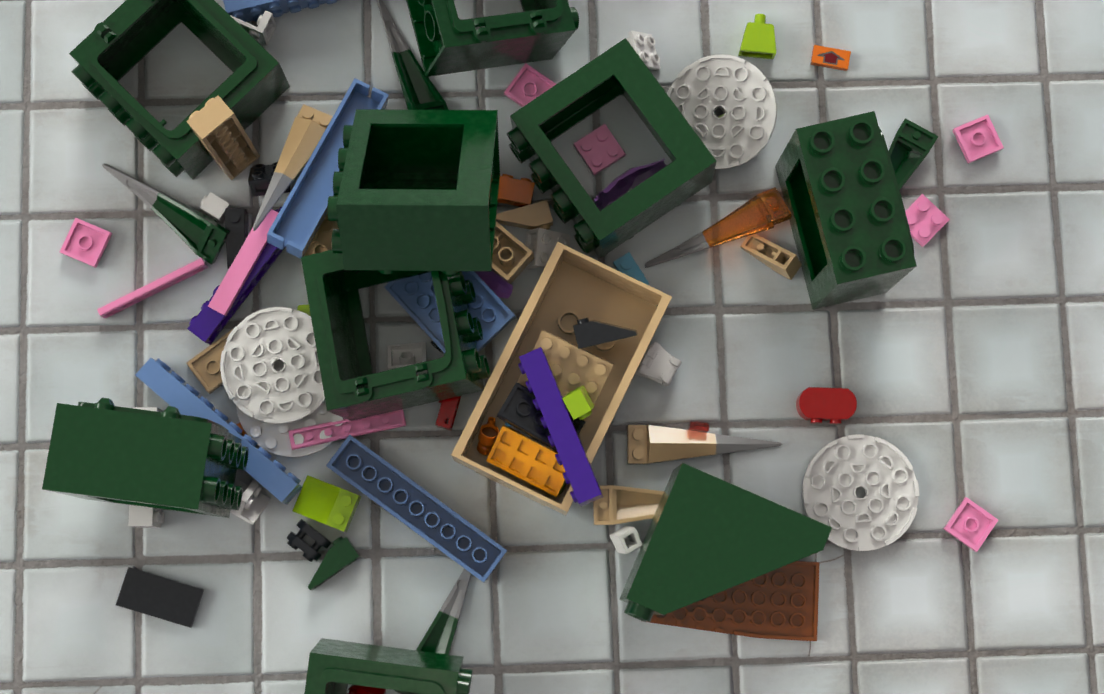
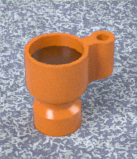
[477,417,499,455]

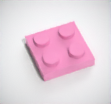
[504,63,556,107]
[952,115,1004,164]
[573,124,626,176]
[905,194,950,247]
[60,218,112,268]
[943,497,998,552]

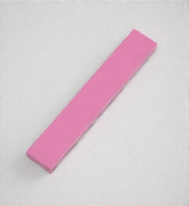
[208,209,278,316]
[97,258,208,319]
[288,409,406,450]

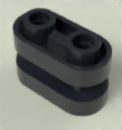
[286,519,332,562]

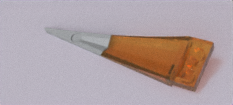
[645,187,792,268]

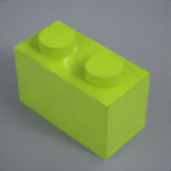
[562,385,594,420]

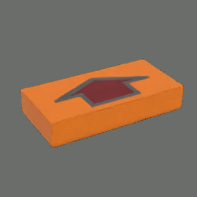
[810,45,851,71]

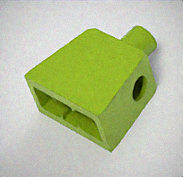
[738,14,776,59]

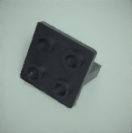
[248,162,291,197]

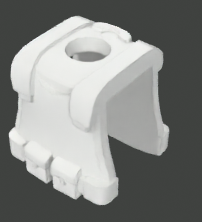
[635,342,682,386]

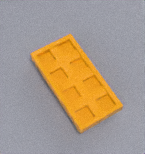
[486,425,566,497]

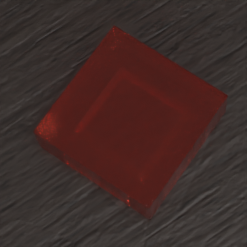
[688,422,709,433]

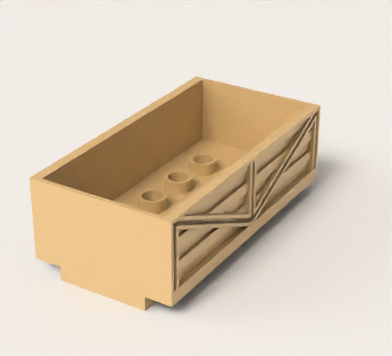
[451,242,672,516]

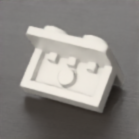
[626,31,661,70]
[230,479,271,525]

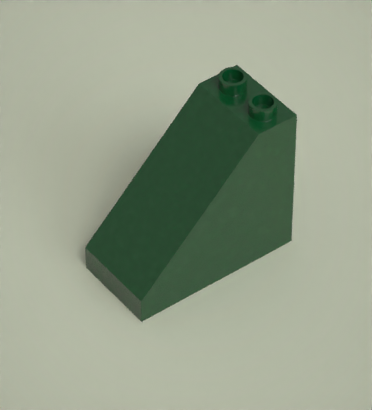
[619,463,832,622]

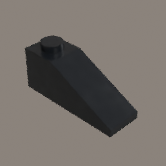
[225,208,248,269]
[573,318,638,349]

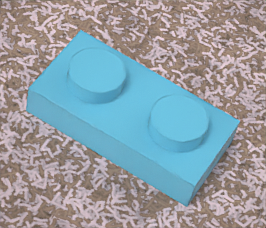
[613,252,649,285]

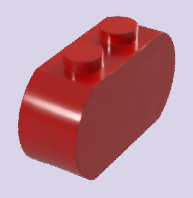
[796,387,857,424]

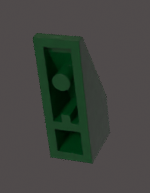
[308,536,361,590]

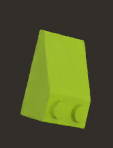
[292,475,361,533]

